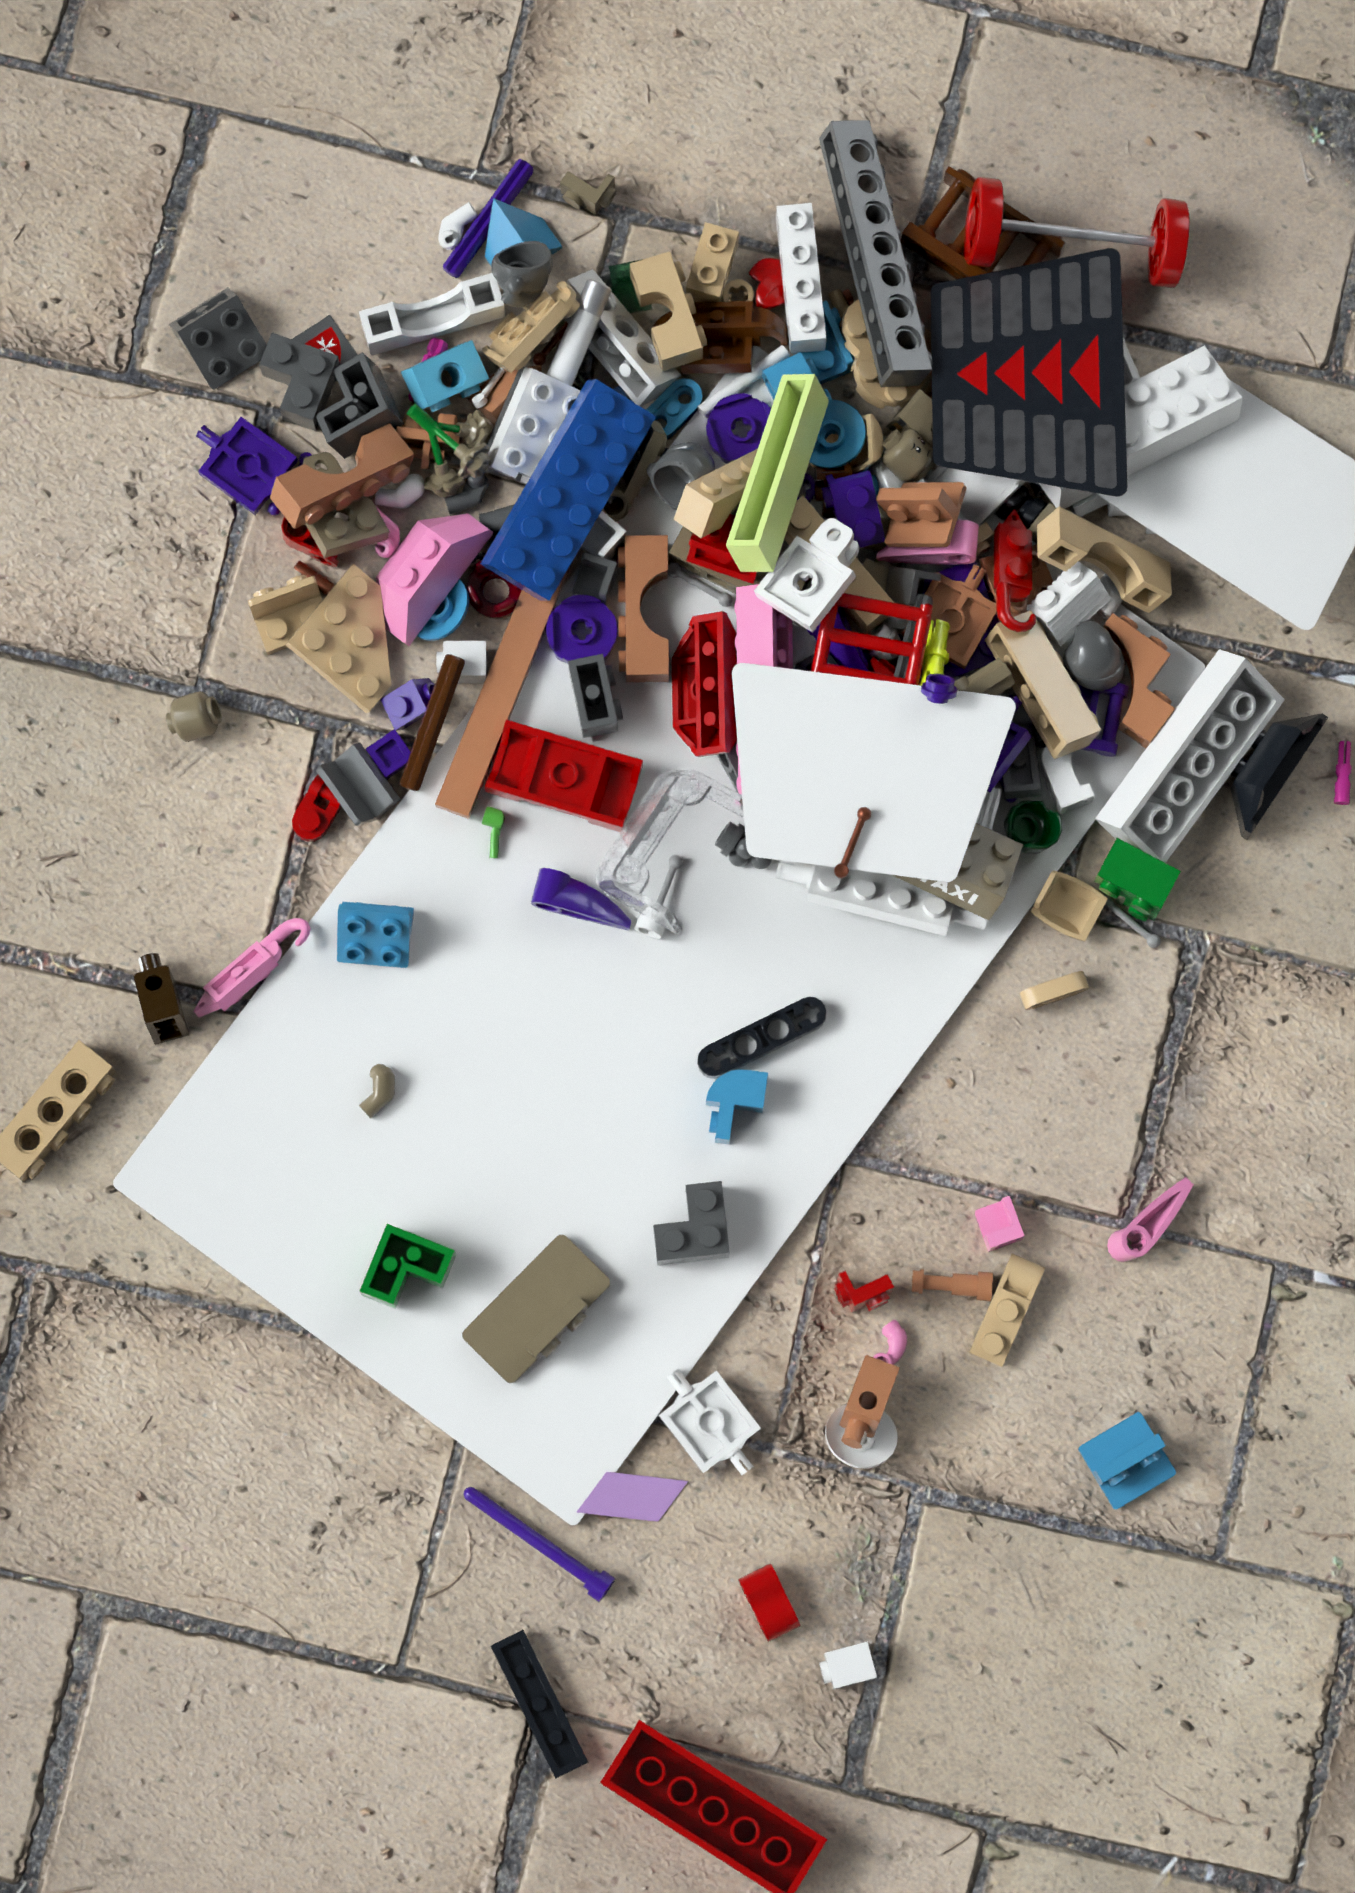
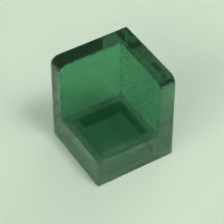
[609,259,652,314]

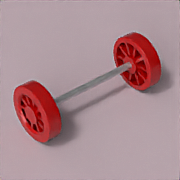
[964,177,1190,288]

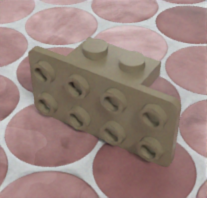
[462,1235,610,1383]

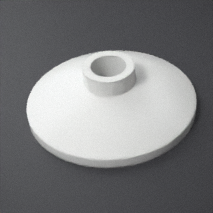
[825,1404,898,1469]

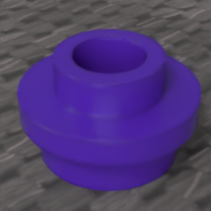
[921,674,957,704]

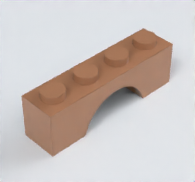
[270,423,414,529]
[618,535,669,682]

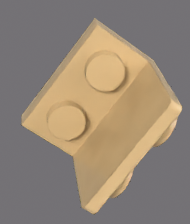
[248,575,322,655]

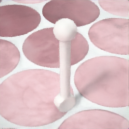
[472,367,506,408]

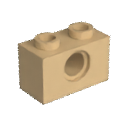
[686,222,739,302]

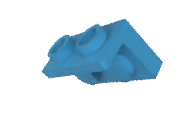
[802,300,855,385]

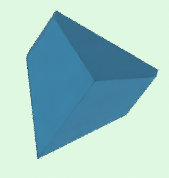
[485,198,562,266]

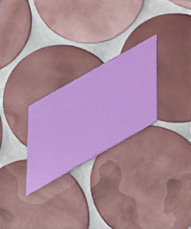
[577,1472,688,1522]

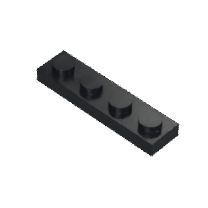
[491,1630,588,1779]

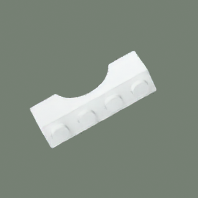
[359,273,505,356]

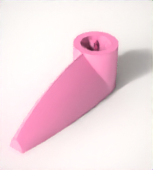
[876,520,979,565]
[1107,1177,1194,1262]

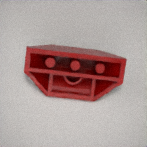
[671,611,737,757]

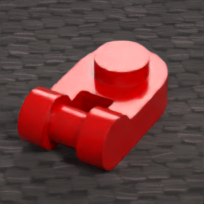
[292,775,342,842]

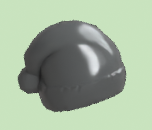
[491,241,552,307]
[646,442,715,510]
[1062,620,1125,691]

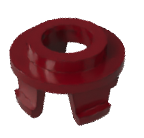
[466,559,522,618]

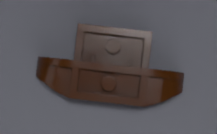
[650,301,789,374]

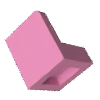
[974,1196,1024,1252]

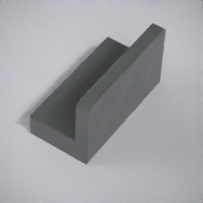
[316,743,401,826]

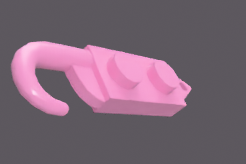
[193,918,311,1018]

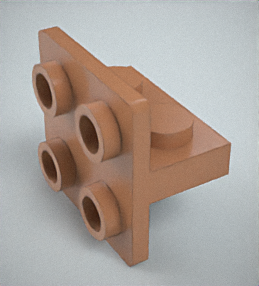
[876,482,967,547]

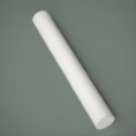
[697,345,790,418]

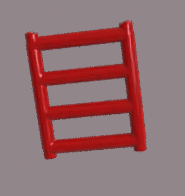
[811,593,933,685]

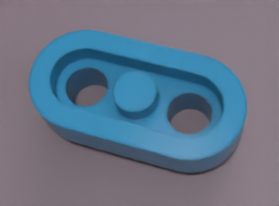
[646,378,702,439]

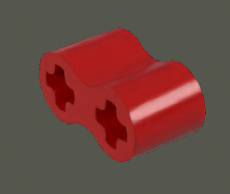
[738,1563,801,1642]

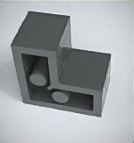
[259,333,340,431]
[315,352,404,459]
[653,1181,730,1265]

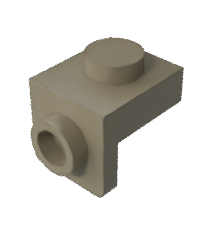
[560,171,617,215]

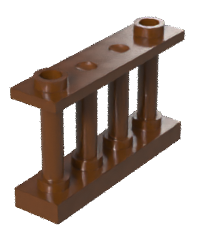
[901,166,1066,279]

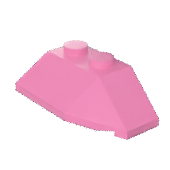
[376,514,494,646]

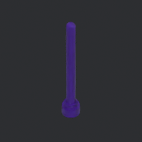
[463,1487,616,1602]

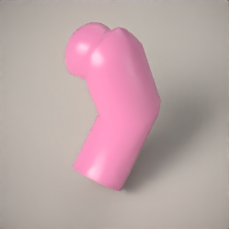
[375,507,400,558]

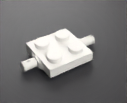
[658,1368,761,1476]

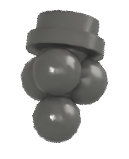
[715,821,772,869]

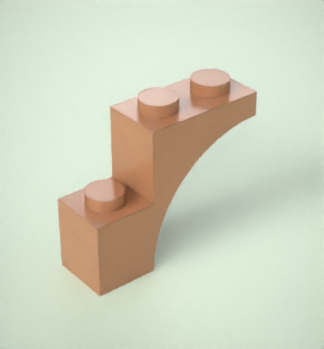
[1104,613,1175,749]

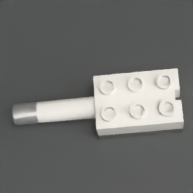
[487,279,612,485]

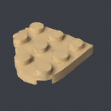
[482,281,580,373]
[839,299,932,409]

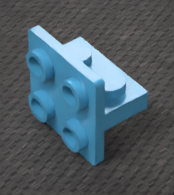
[337,901,414,968]
[1078,1412,1176,1510]

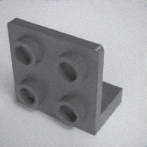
[169,287,267,389]

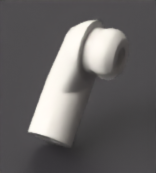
[438,202,478,250]

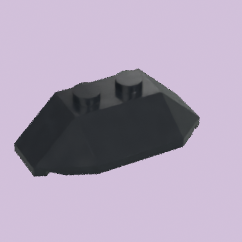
[1231,713,1328,840]

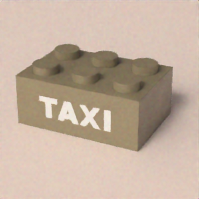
[892,823,1023,920]

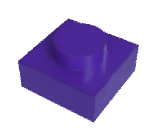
[365,729,411,779]

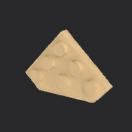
[286,563,392,714]

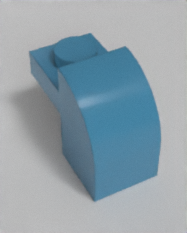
[706,1069,768,1145]

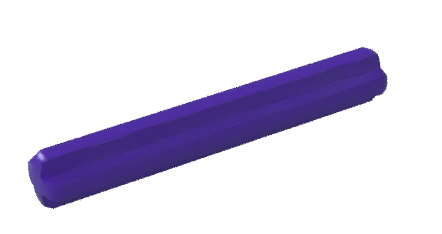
[443,159,534,278]

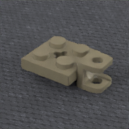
[303,452,390,558]

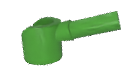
[482,807,505,858]

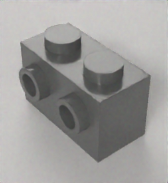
[568,654,623,738]

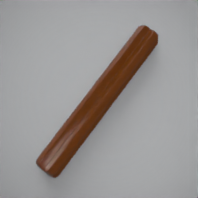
[400,654,465,791]

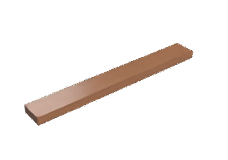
[435,561,574,819]

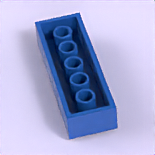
[480,379,656,601]

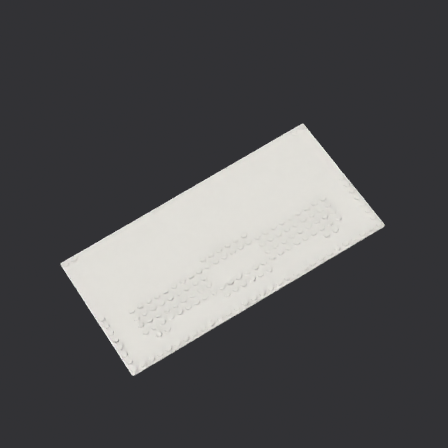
[113,346,1205,1526]

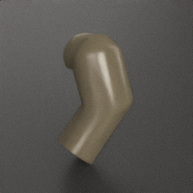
[359,1064,395,1119]

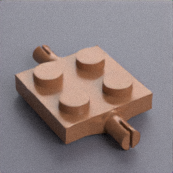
[902,565,997,671]

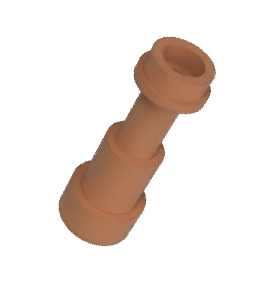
[911,1269,993,1301]

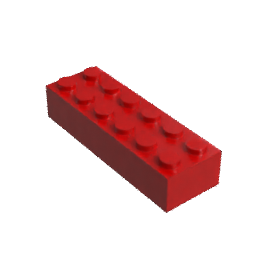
[600,1720,828,1893]

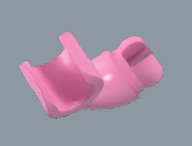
[873,1320,907,1365]

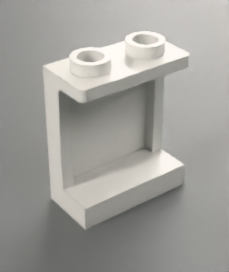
[918,466,1026,526]

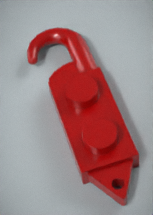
[994,510,1037,632]

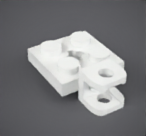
[754,518,859,633]

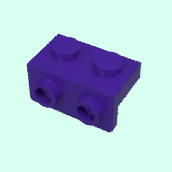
[821,471,885,548]

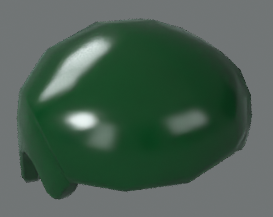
[1004,800,1063,854]

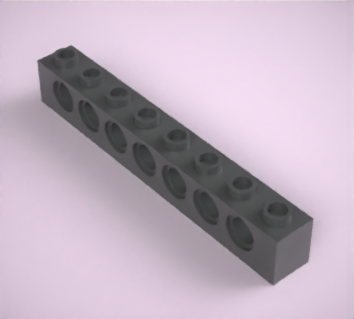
[819,120,933,387]

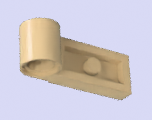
[969,1253,1045,1367]

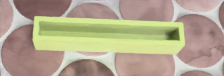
[726,374,829,572]

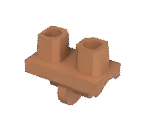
[396,409,462,469]

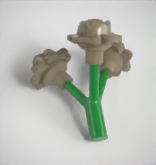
[407,404,492,497]

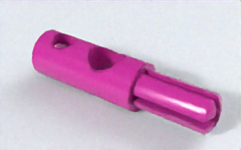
[1334,740,1352,805]

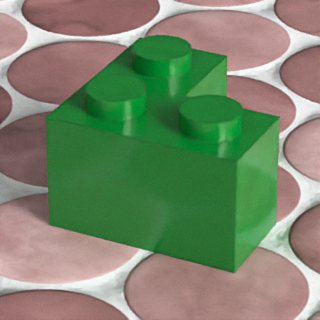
[1094,838,1181,921]
[360,1224,456,1309]

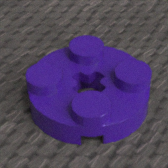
[706,393,771,464]
[546,595,618,664]

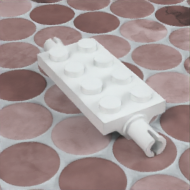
[775,860,987,936]

